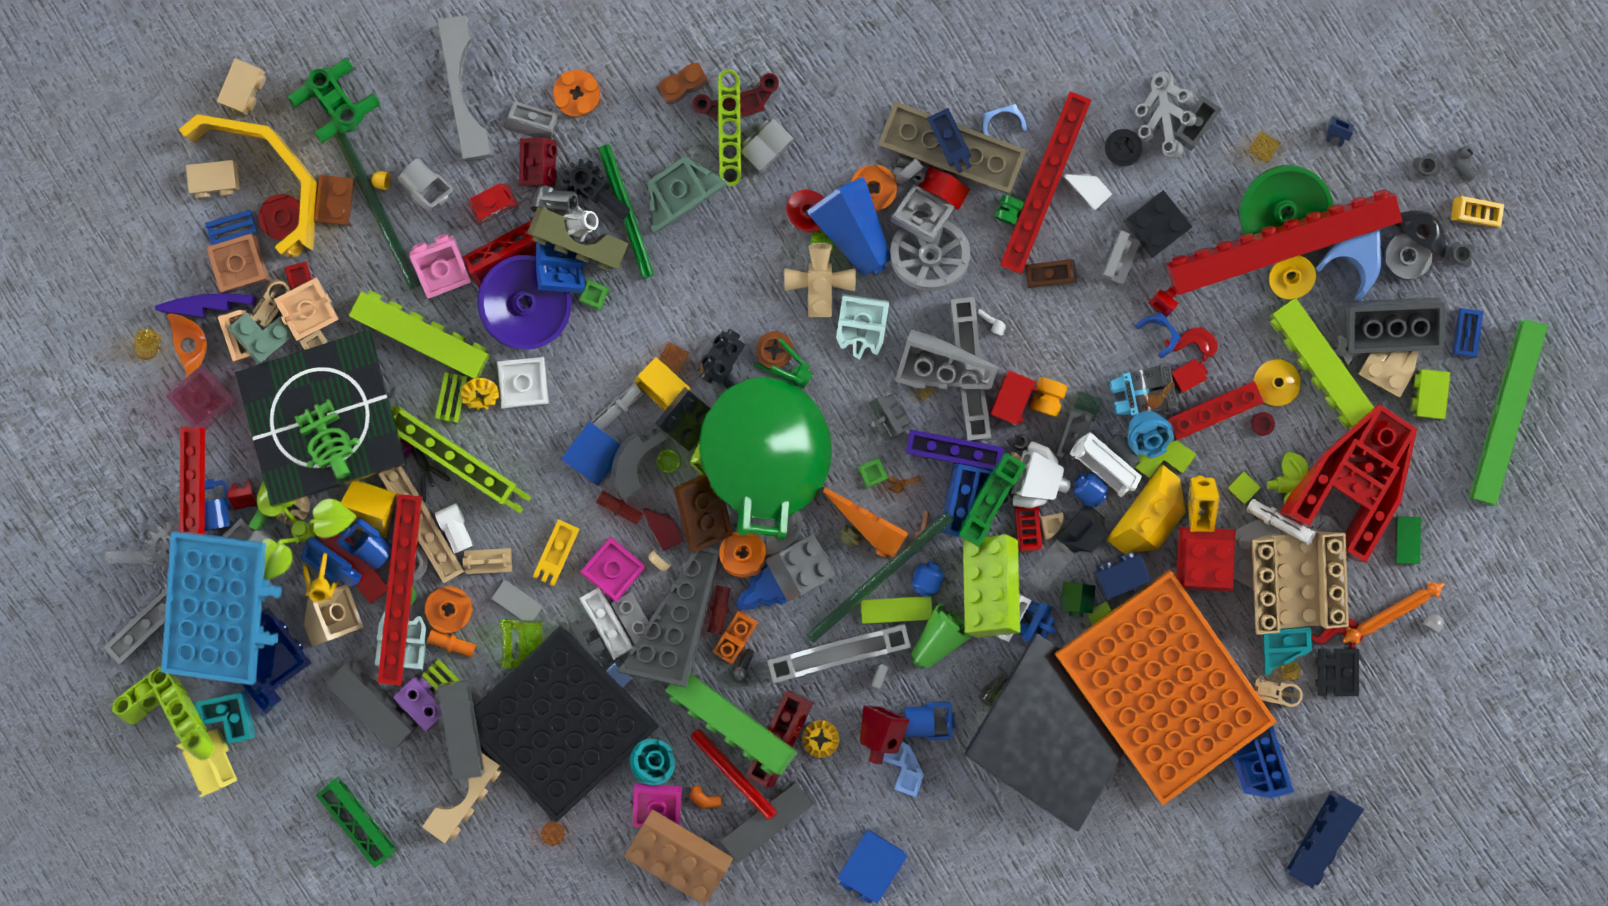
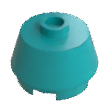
[630,739,675,785]

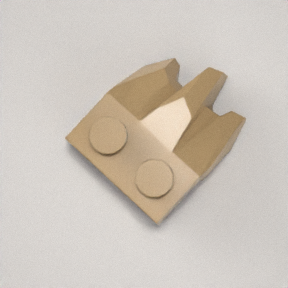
[1357,351,1419,398]

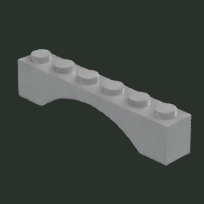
[435,15,493,162]
[949,297,991,441]
[767,623,911,683]

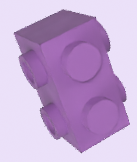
[393,676,442,731]

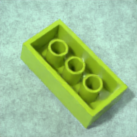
[963,534,1020,638]

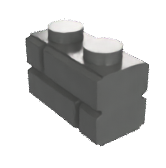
[1175,96,1222,151]

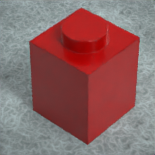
[1171,359,1208,394]

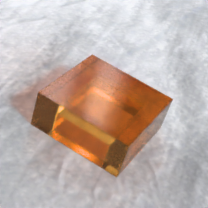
[659,342,689,373]

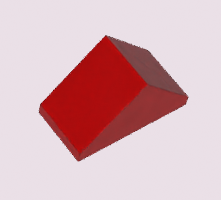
[918,167,970,210]

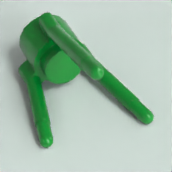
[754,338,813,389]

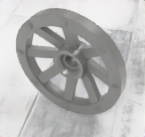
[890,217,970,291]

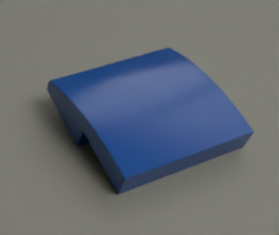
[536,242,585,293]
[561,421,621,486]

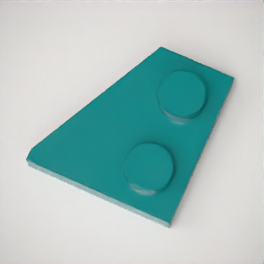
[1263,626,1312,675]

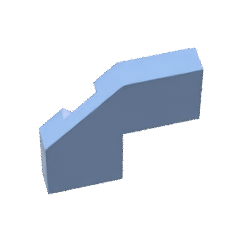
[883,742,924,797]

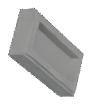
[491,579,544,625]

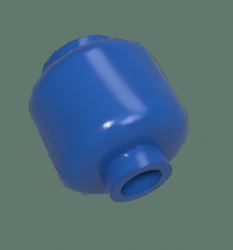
[1073,472,1108,507]
[911,560,945,597]

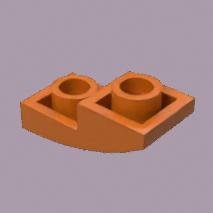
[712,610,759,665]

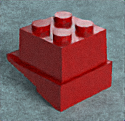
[1175,527,1236,592]

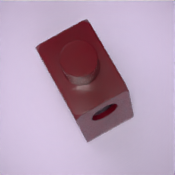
[860,705,910,764]

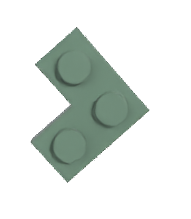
[227,313,293,365]

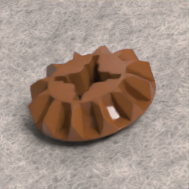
[756,331,793,368]

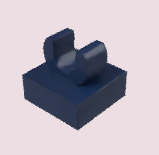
[1326,116,1354,147]

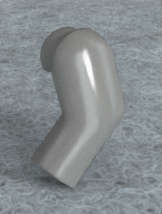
[893,159,923,184]

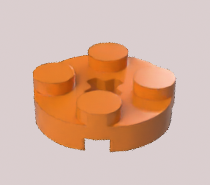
[553,70,601,118]
[851,165,897,212]
[719,531,767,577]
[425,586,473,633]

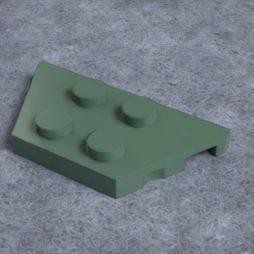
[648,156,729,233]

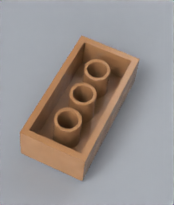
[624,809,733,905]

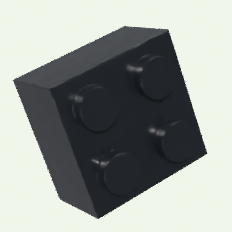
[1123,190,1192,258]

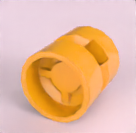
[1029,377,1068,418]

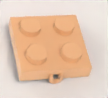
[274,277,339,341]

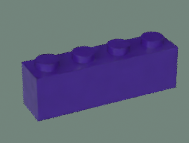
[905,430,1004,471]

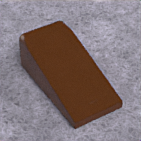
[1026,259,1077,288]

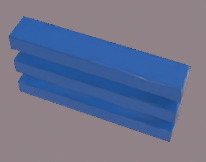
[205,210,258,246]
[1452,308,1483,358]

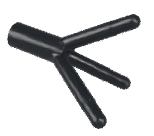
[411,448,450,503]

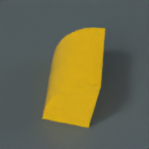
[634,357,691,411]

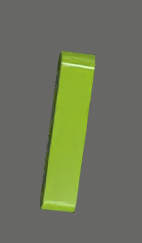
[718,69,741,186]

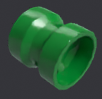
[994,195,1024,225]

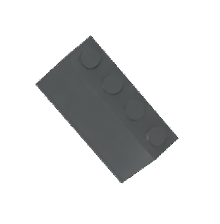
[1345,297,1445,354]

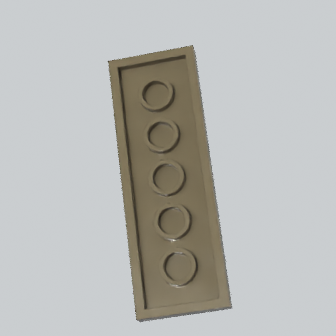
[878,101,1027,195]

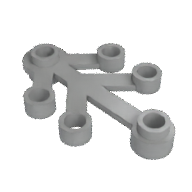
[1135,71,1196,159]

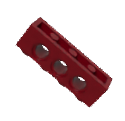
[746,691,814,787]

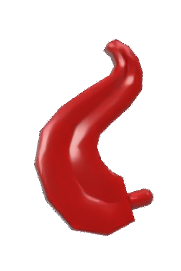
[1165,327,1218,361]
[1311,618,1363,649]

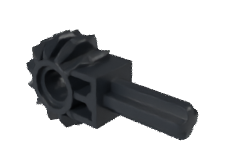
[563,159,630,219]

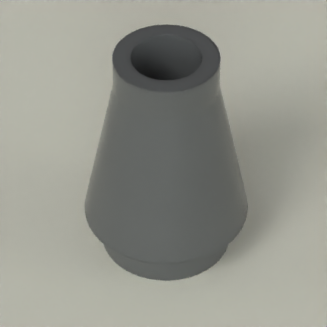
[1107,435,1141,469]

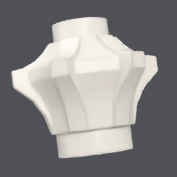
[563,206,598,242]

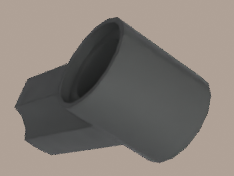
[530,185,579,214]

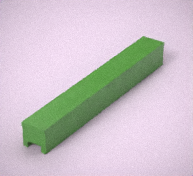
[1469,319,1548,506]

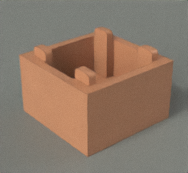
[206,233,270,293]

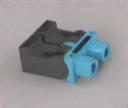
[1109,363,1178,416]

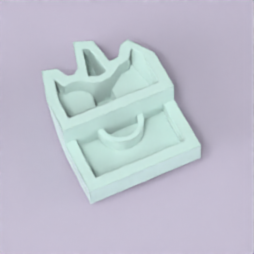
[836,294,889,360]
[375,612,426,671]

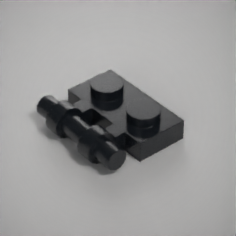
[1315,648,1359,696]

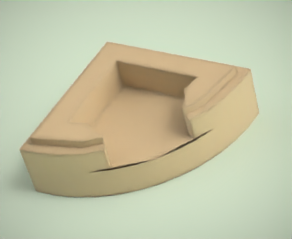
[1039,512,1064,540]

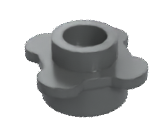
[1413,153,1440,180]
[1448,242,1474,267]

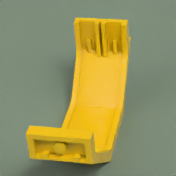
[179,114,318,258]

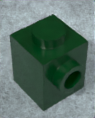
[1060,582,1096,617]

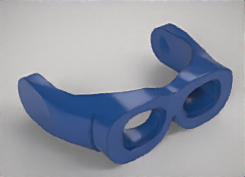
[1135,312,1181,359]

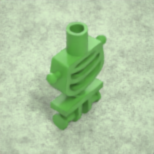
[295,399,359,479]

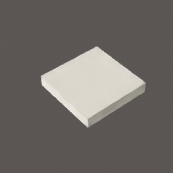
[497,357,549,409]

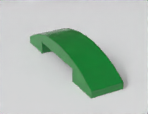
[958,453,1026,547]

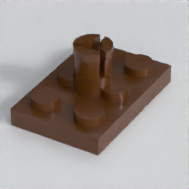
[674,473,733,553]

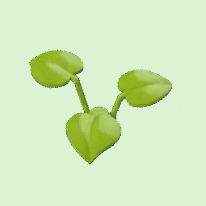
[257,481,356,580]

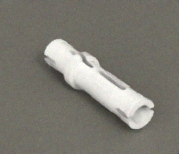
[1247,499,1316,545]

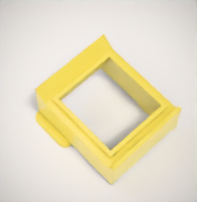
[176,728,238,797]

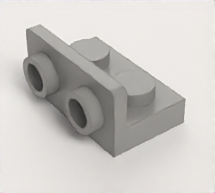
[1101,230,1140,285]

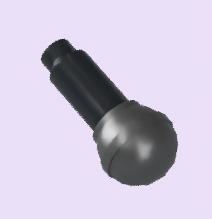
[731,648,754,683]

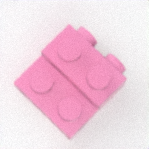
[410,234,471,299]

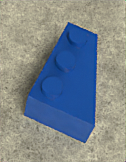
[939,463,992,537]

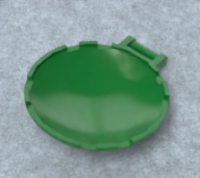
[699,377,832,540]

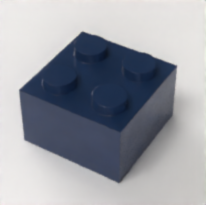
[1093,551,1152,599]

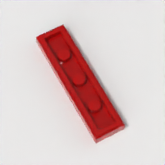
[318,533,388,604]

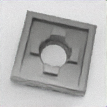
[891,184,955,243]

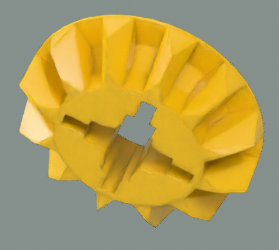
[461,378,499,411]
[802,720,840,758]

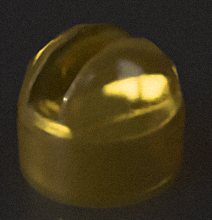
[1281,662,1301,682]

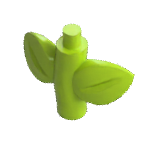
[1267,452,1308,504]

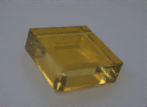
[1248,131,1281,164]

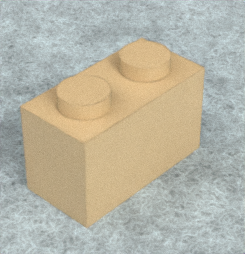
[217,58,266,115]
[186,160,240,199]

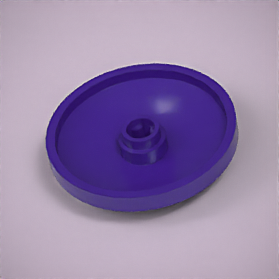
[477,255,572,350]

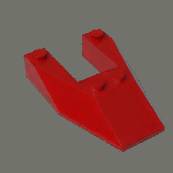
[1280,404,1417,563]

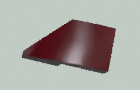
[643,508,684,552]

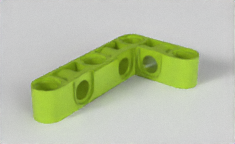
[112,667,214,761]

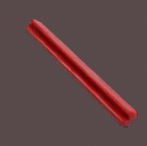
[691,729,777,820]

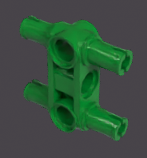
[287,57,380,144]

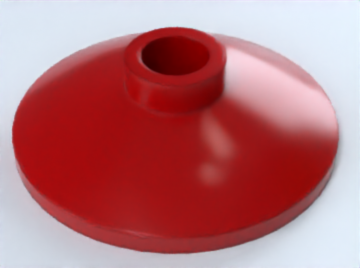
[786,190,824,233]

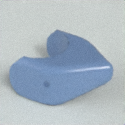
[1315,230,1381,302]

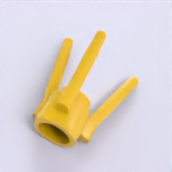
[303,553,339,603]

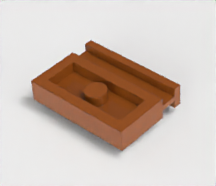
[314,174,355,226]

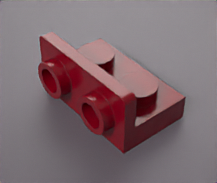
[519,137,558,187]

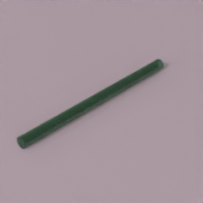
[328,120,421,290]
[807,511,954,643]

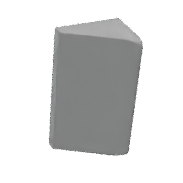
[506,101,559,139]

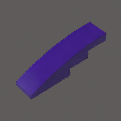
[155,293,256,318]

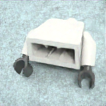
[1001,435,1071,508]

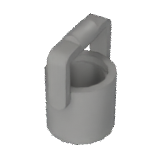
[397,158,453,212]

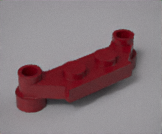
[693,73,779,124]

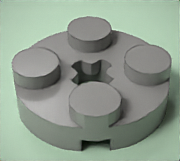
[1384,233,1433,280]

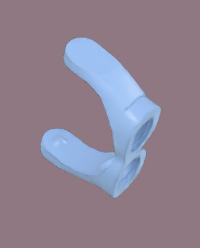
[983,104,1027,136]

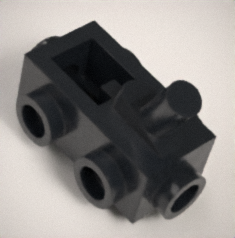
[697,329,746,389]

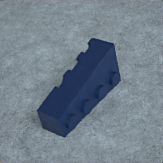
[1284,790,1364,889]

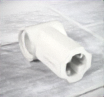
[435,503,473,554]

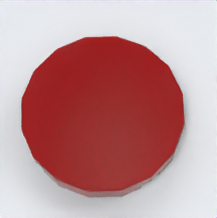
[258,194,300,241]

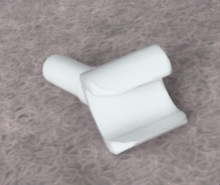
[977,309,1006,336]

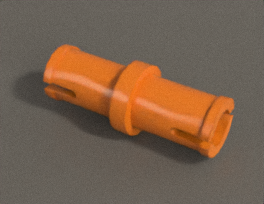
[427,629,476,658]

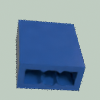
[837,828,908,904]

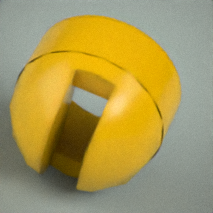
[371,171,391,190]

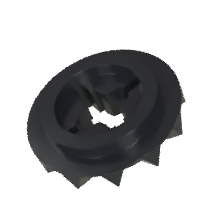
[1104,129,1142,167]

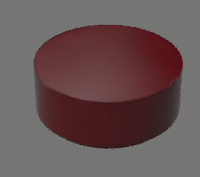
[1251,412,1275,436]

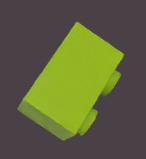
[1410,369,1450,420]

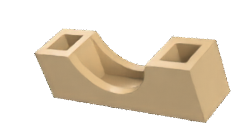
[422,749,502,843]

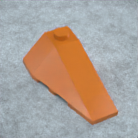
[822,487,908,559]

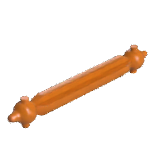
[1342,581,1445,644]

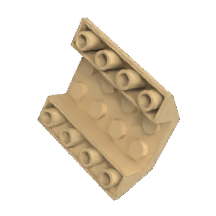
[1252,531,1349,635]

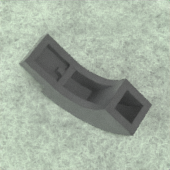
[611,428,668,500]

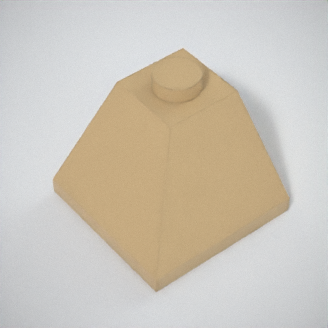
[304,584,364,647]

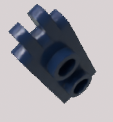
[927,108,972,173]

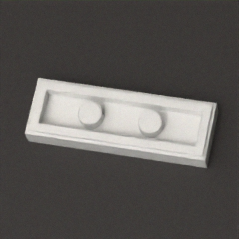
[579,588,633,660]

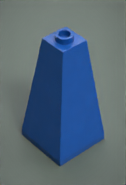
[807,177,890,277]

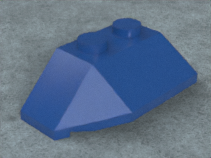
[1232,725,1294,799]

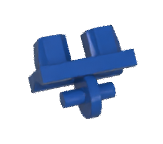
[1018,601,1057,642]

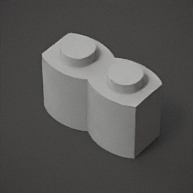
[741,119,794,174]

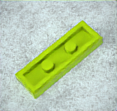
[861,596,932,624]

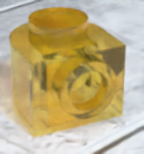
[134,328,161,361]

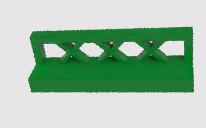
[316,777,397,868]

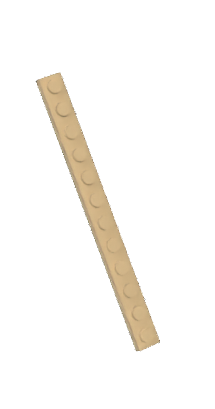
[299,329,465,584]

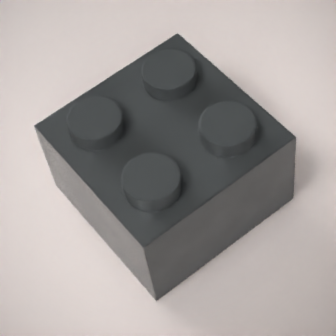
[765,534,836,601]

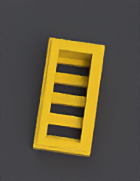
[1451,196,1504,228]

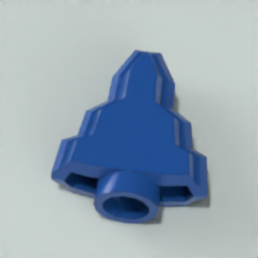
[736,562,788,611]

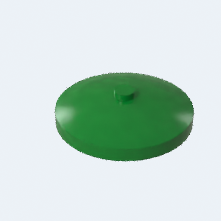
[1239,165,1333,256]

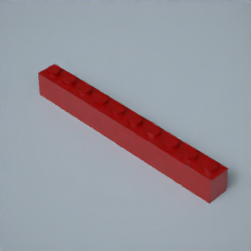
[1166,189,1402,295]

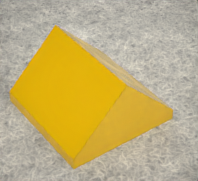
[341,480,398,538]

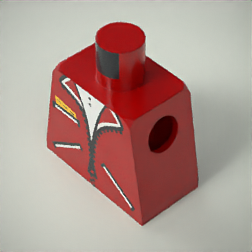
[468,184,519,226]

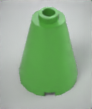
[911,603,972,669]

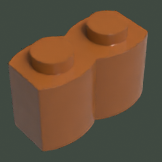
[658,63,708,104]

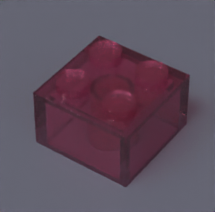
[166,365,238,430]

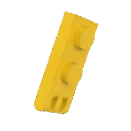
[533,519,580,587]

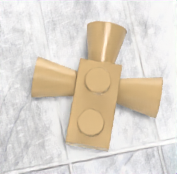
[785,243,856,317]

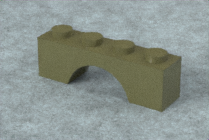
[527,208,628,272]

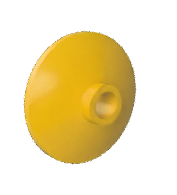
[1269,256,1316,299]
[1254,359,1301,406]

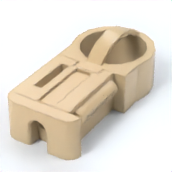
[248,279,290,327]
[1254,678,1303,707]

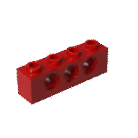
[1166,381,1264,441]

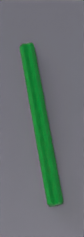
[598,144,654,279]

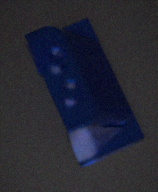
[241,607,312,715]

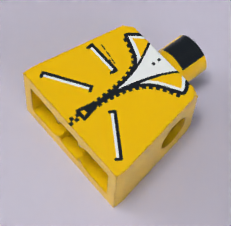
[1187,475,1219,532]

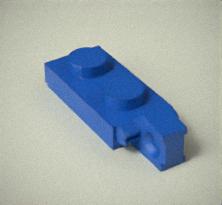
[300,537,362,587]

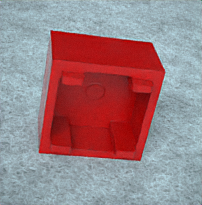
[988,370,1038,426]

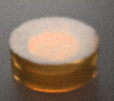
[541,821,565,846]

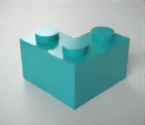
[195,691,256,744]

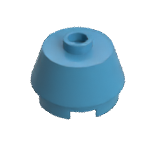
[1128,411,1174,458]

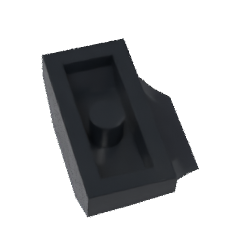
[1056,505,1108,553]

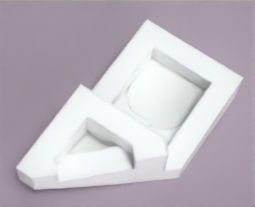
[1063,174,1112,210]

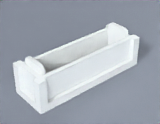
[1070,432,1142,497]

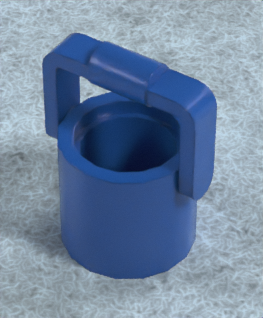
[205,479,231,531]
[337,519,392,570]
[904,701,955,741]

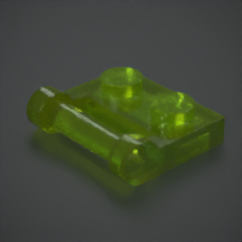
[500,619,543,668]

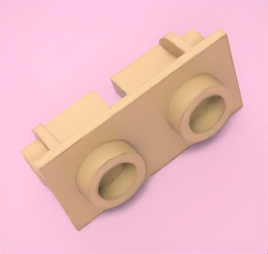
[463,548,512,574]

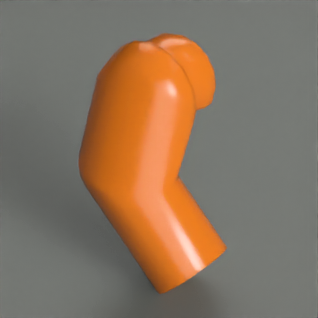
[689,785,722,809]

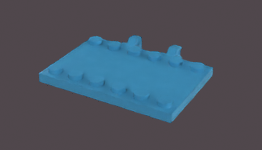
[161,531,282,685]

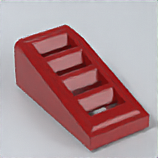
[1014,506,1042,551]

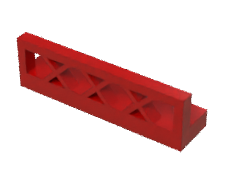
[463,219,537,288]

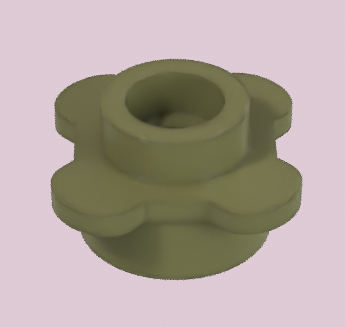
[839,525,862,548]

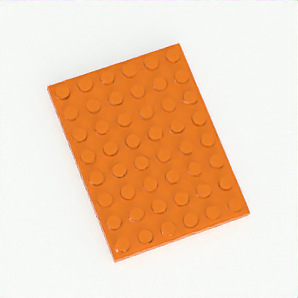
[1054,570,1277,805]

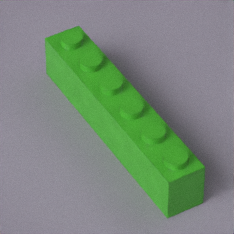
[665,673,797,775]

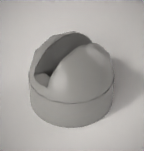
[1422,614,1443,634]

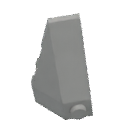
[895,329,998,389]

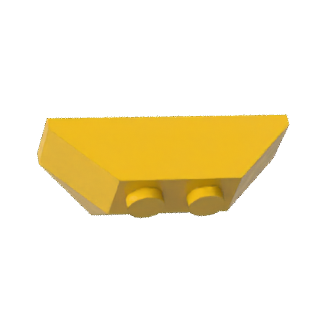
[1106,464,1186,554]

